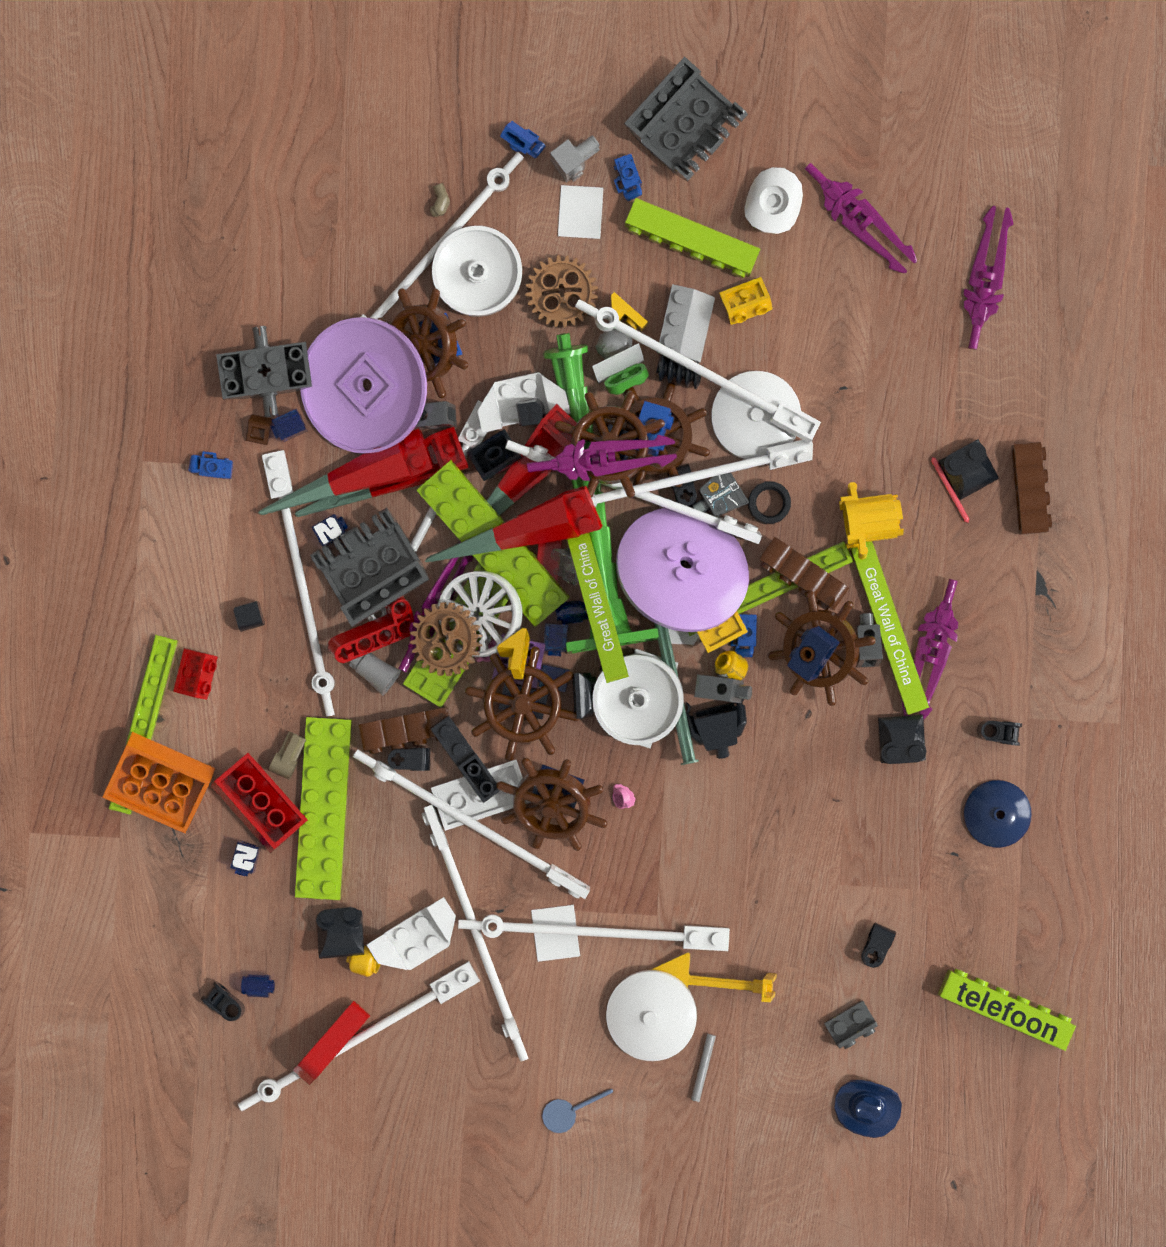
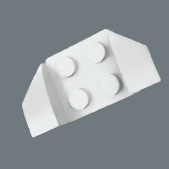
[477,372,570,433]
[367,897,456,970]

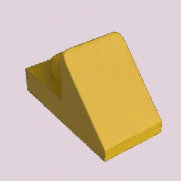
[611,292,648,331]
[497,628,530,679]

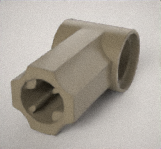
[269,731,306,780]

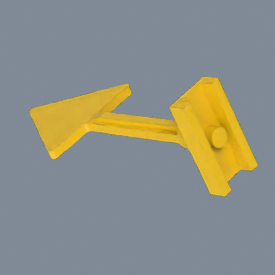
[651,952,777,1003]

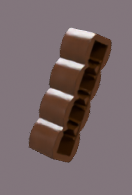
[1012,442,1052,535]
[758,537,849,610]
[358,707,450,754]

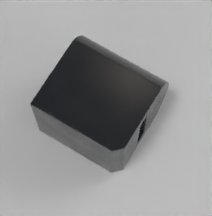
[516,399,545,426]
[233,601,265,632]

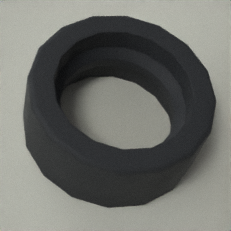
[748,481,791,524]

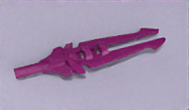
[805,163,917,273]
[964,205,1014,350]
[527,435,677,481]
[398,541,473,672]
[902,579,959,719]

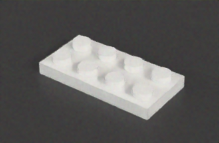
[431,759,530,831]

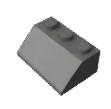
[657,284,715,363]

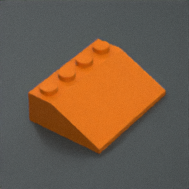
[102,732,215,833]

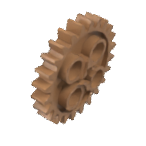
[525,255,598,329]
[410,602,483,676]

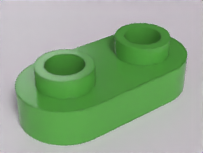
[604,363,649,395]

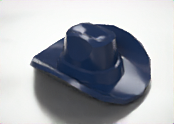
[834,1080,902,1138]

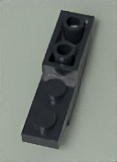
[430,715,500,803]

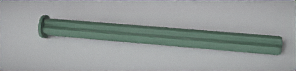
[654,623,699,765]

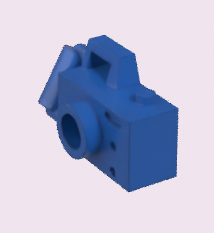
[500,121,546,158]
[614,154,642,201]
[188,451,233,479]
[731,614,757,657]

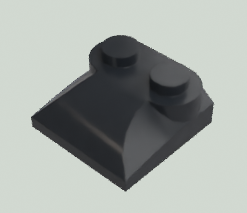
[466,429,522,481]
[938,439,999,501]
[572,672,596,719]
[878,714,927,764]
[316,907,364,959]

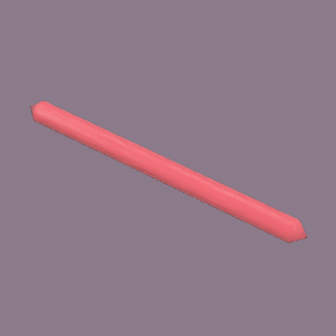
[931,457,969,523]

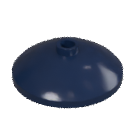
[964,780,1032,848]

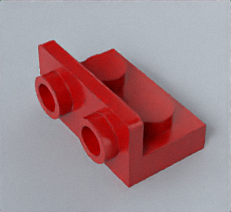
[173,648,218,700]

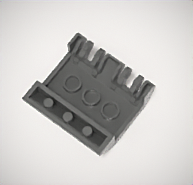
[624,56,748,182]
[310,507,429,627]

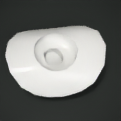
[744,167,803,234]

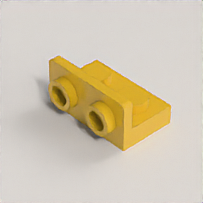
[719,277,772,325]
[696,611,748,653]

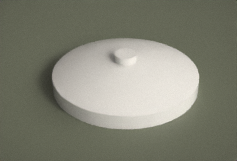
[432,226,522,317]
[711,371,801,460]
[593,654,684,745]
[606,970,697,1061]

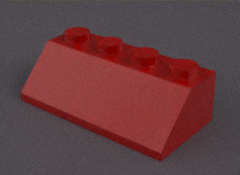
[211,753,308,854]

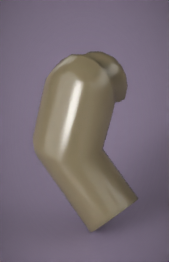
[430,183,450,217]

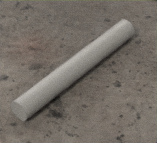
[691,1033,716,1102]

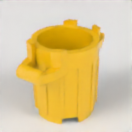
[839,482,904,560]

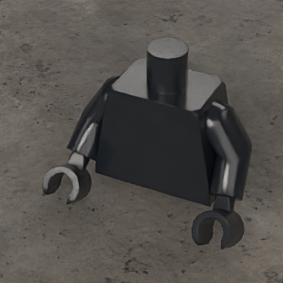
[686,699,747,759]

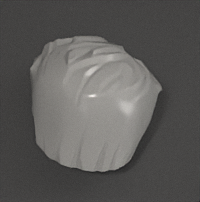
[595,329,632,360]

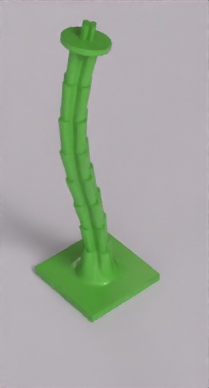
[543,333,659,654]

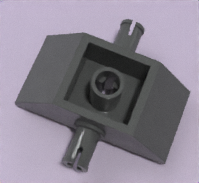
[216,326,312,417]

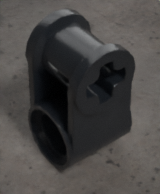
[667,463,697,507]
[977,720,1022,746]
[387,748,431,771]
[861,922,896,968]
[201,981,245,1021]

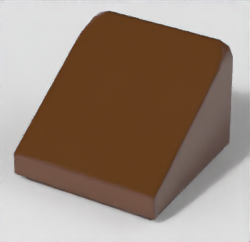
[245,414,273,445]

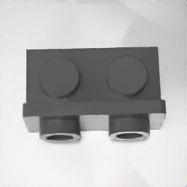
[824,1000,878,1049]

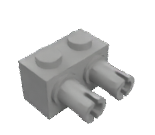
[550,135,600,182]

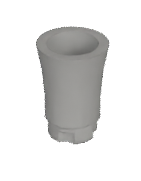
[349,653,401,696]

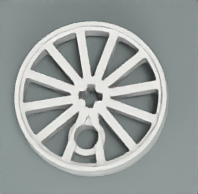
[438,571,522,657]

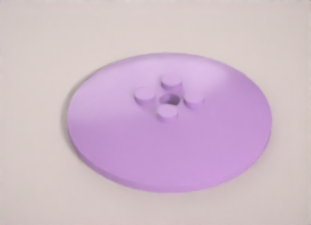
[300,317,427,453]
[616,508,749,632]

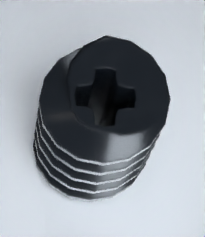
[655,354,704,390]

